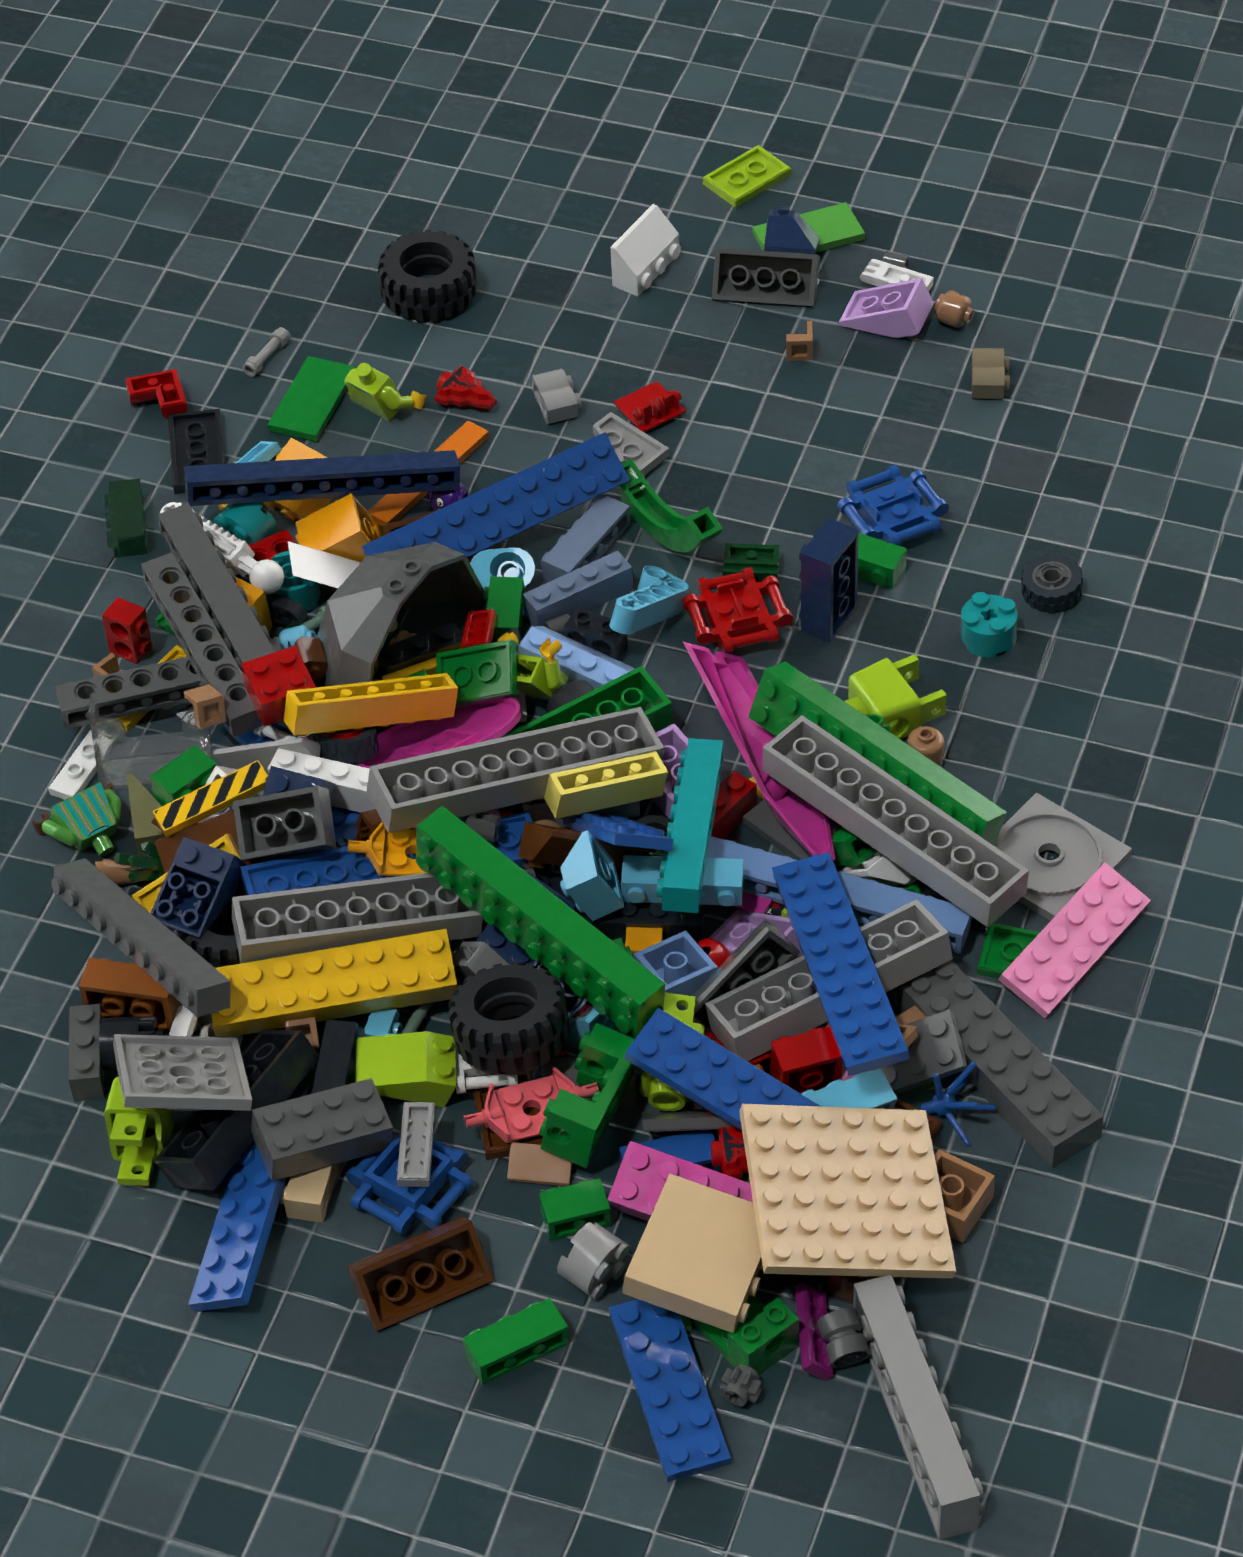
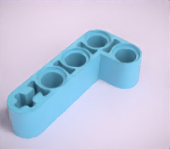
[610,566,689,634]

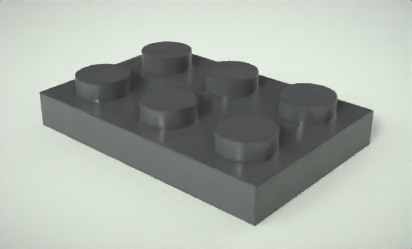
[872,1009,968,1095]

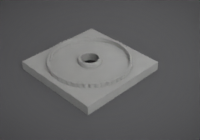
[994,793,1132,921]
[113,1034,252,1111]

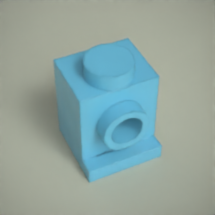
[363,1008,402,1037]

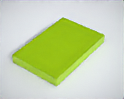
[703,145,791,208]

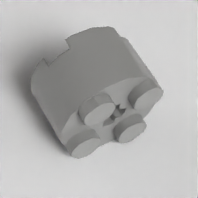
[557,1222,630,1299]

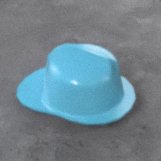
[470,548,535,589]

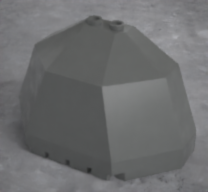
[317,542,486,687]

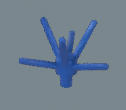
[921,1061,997,1147]

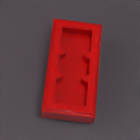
[460,609,497,649]

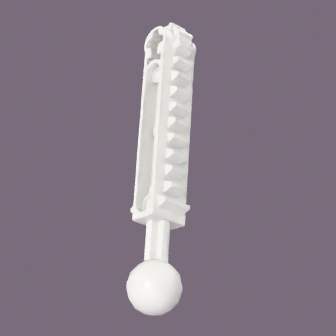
[160,502,284,594]

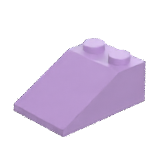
[839,278,934,338]
[709,910,803,960]

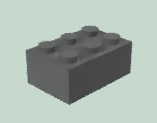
[233,785,337,863]

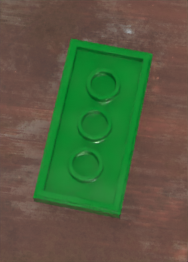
[267,356,356,442]

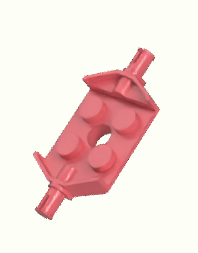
[464,1068,599,1143]

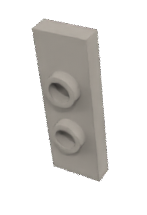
[397,1102,436,1187]

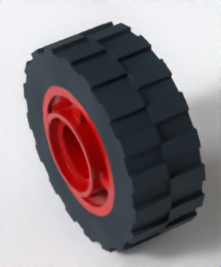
[313,726,379,764]

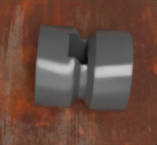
[817,1308,871,1368]

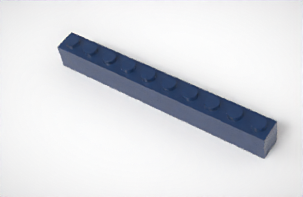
[184,450,460,506]

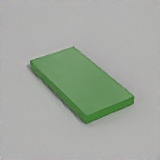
[752,202,865,253]

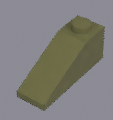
[126,773,166,856]

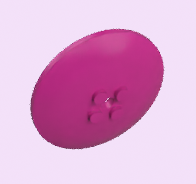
[356,697,522,769]

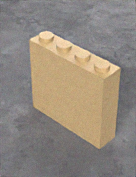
[622,1174,763,1333]

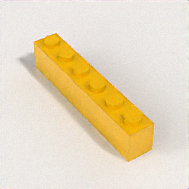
[283,673,458,736]

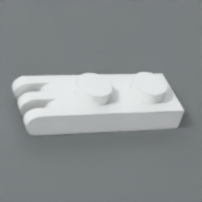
[860,259,934,291]

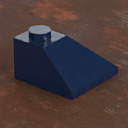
[764,206,820,254]

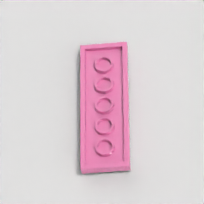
[998,862,1151,1019]

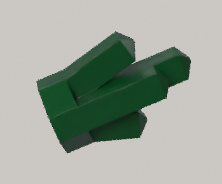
[114,841,165,882]

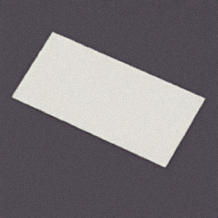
[288,541,361,588]

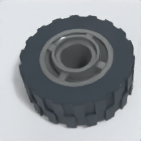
[1021,553,1083,613]

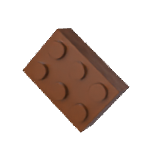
[79,958,182,1034]

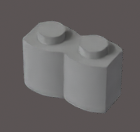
[532,369,581,424]

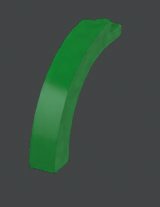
[617,458,723,552]

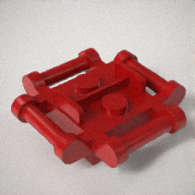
[682,567,794,653]

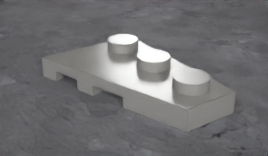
[593,412,670,476]

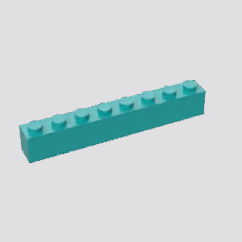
[656,738,724,913]

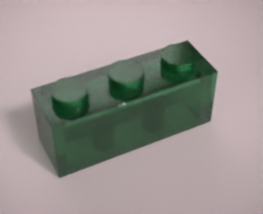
[104,478,148,558]

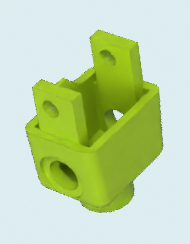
[845,654,947,739]
[639,992,705,1111]
[104,1076,174,1186]

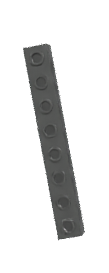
[141,552,263,737]
[55,637,281,729]

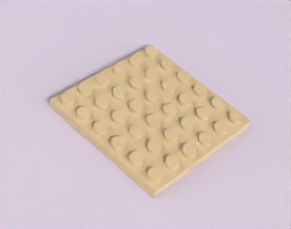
[739,1104,956,1278]

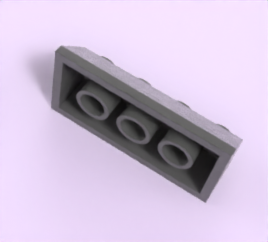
[712,248,820,306]
[681,919,800,1039]

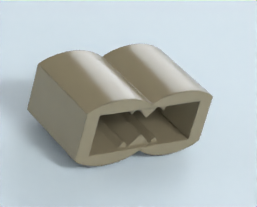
[972,348,1010,399]

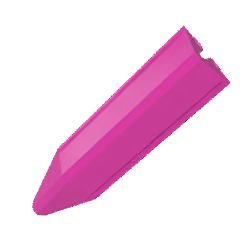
[683,641,835,861]

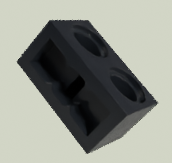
[564,607,628,661]

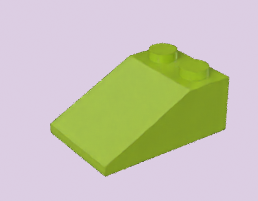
[356,1031,456,1107]

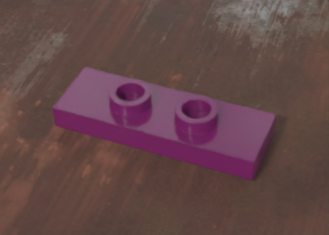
[794,1282,833,1381]

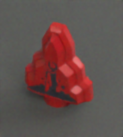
[434,366,497,410]
[711,1127,748,1178]

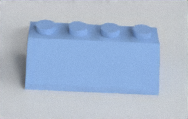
[518,626,635,689]

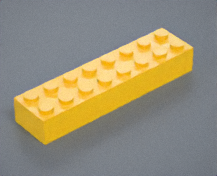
[211,929,457,1038]

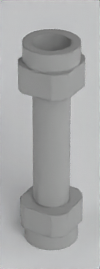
[243,327,290,377]

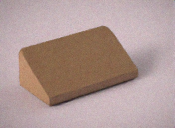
[507,1142,573,1186]

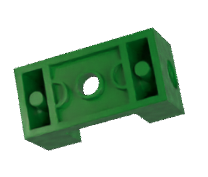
[539,1023,636,1168]
[690,1295,799,1375]

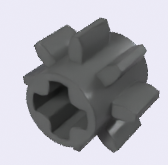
[720,1365,762,1406]

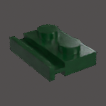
[723,543,780,581]

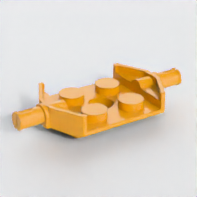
[348,822,428,876]

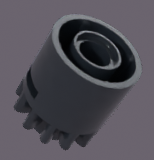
[99,1016,166,1071]

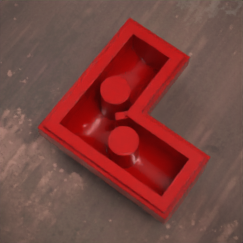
[125,369,187,419]

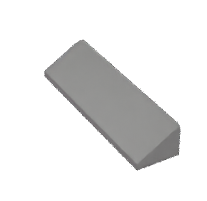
[213,737,321,772]

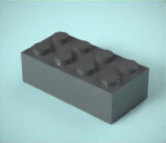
[251,1078,393,1181]

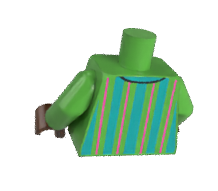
[32,782,121,857]

